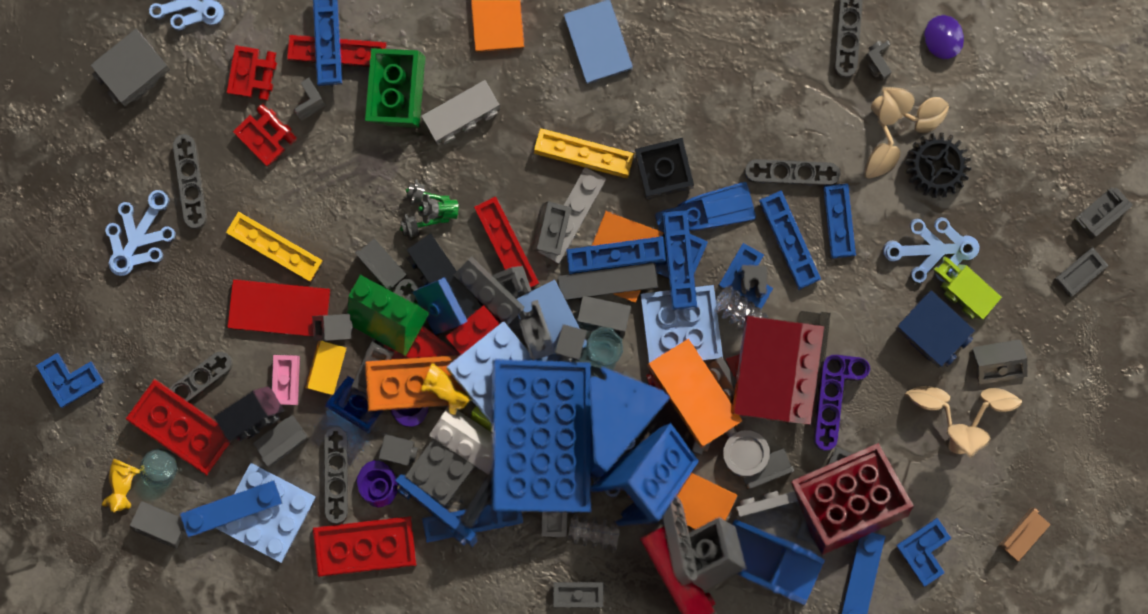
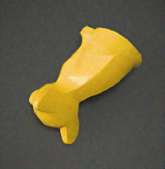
[420,363,470,415]
[102,458,141,513]

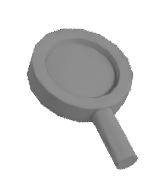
[724,427,770,478]

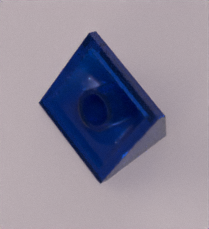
[325,376,384,434]

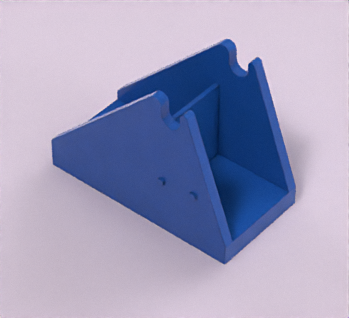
[589,367,670,479]
[590,423,699,526]
[732,519,825,605]

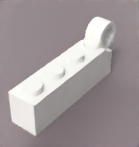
[429,405,492,474]

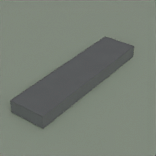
[558,263,658,300]

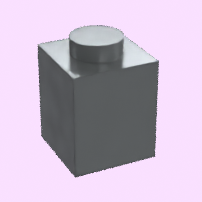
[312,314,352,341]
[555,324,587,362]
[379,434,418,466]

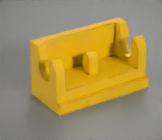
[305,341,346,395]

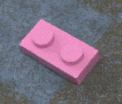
[272,355,300,405]

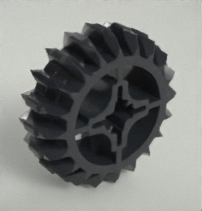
[905,132,971,198]

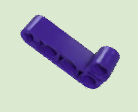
[814,355,870,451]

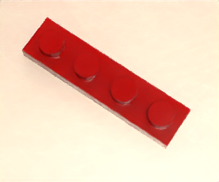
[287,35,387,67]
[474,196,539,288]

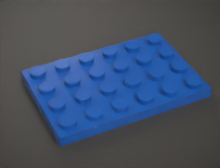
[492,359,590,512]

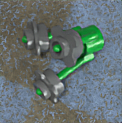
[400,179,459,241]

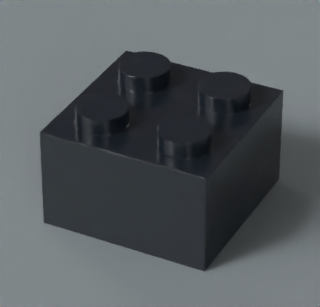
[634,137,694,200]
[213,386,285,442]

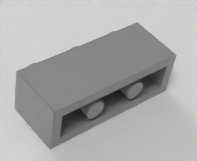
[422,80,500,145]

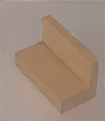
[999,508,1051,562]

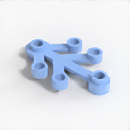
[149,0,224,30]
[105,190,176,276]
[883,217,979,283]

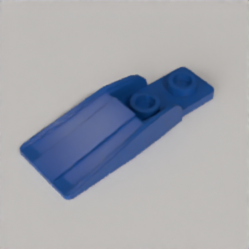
[655,182,756,236]

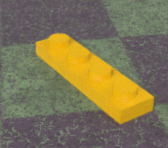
[534,128,635,179]
[226,211,323,282]

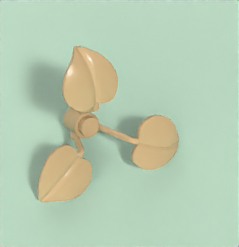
[864,88,949,178]
[905,386,1022,457]

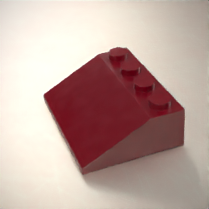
[732,316,824,424]
[791,443,914,555]
[640,526,716,614]

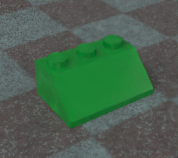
[365,48,426,128]
[347,275,429,356]

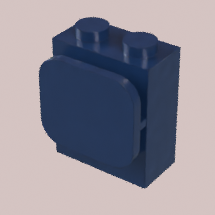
[895,290,975,368]

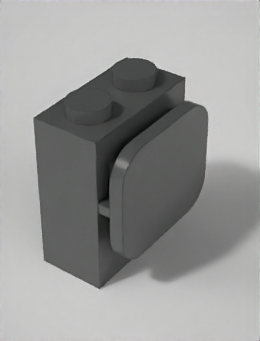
[91,28,170,106]

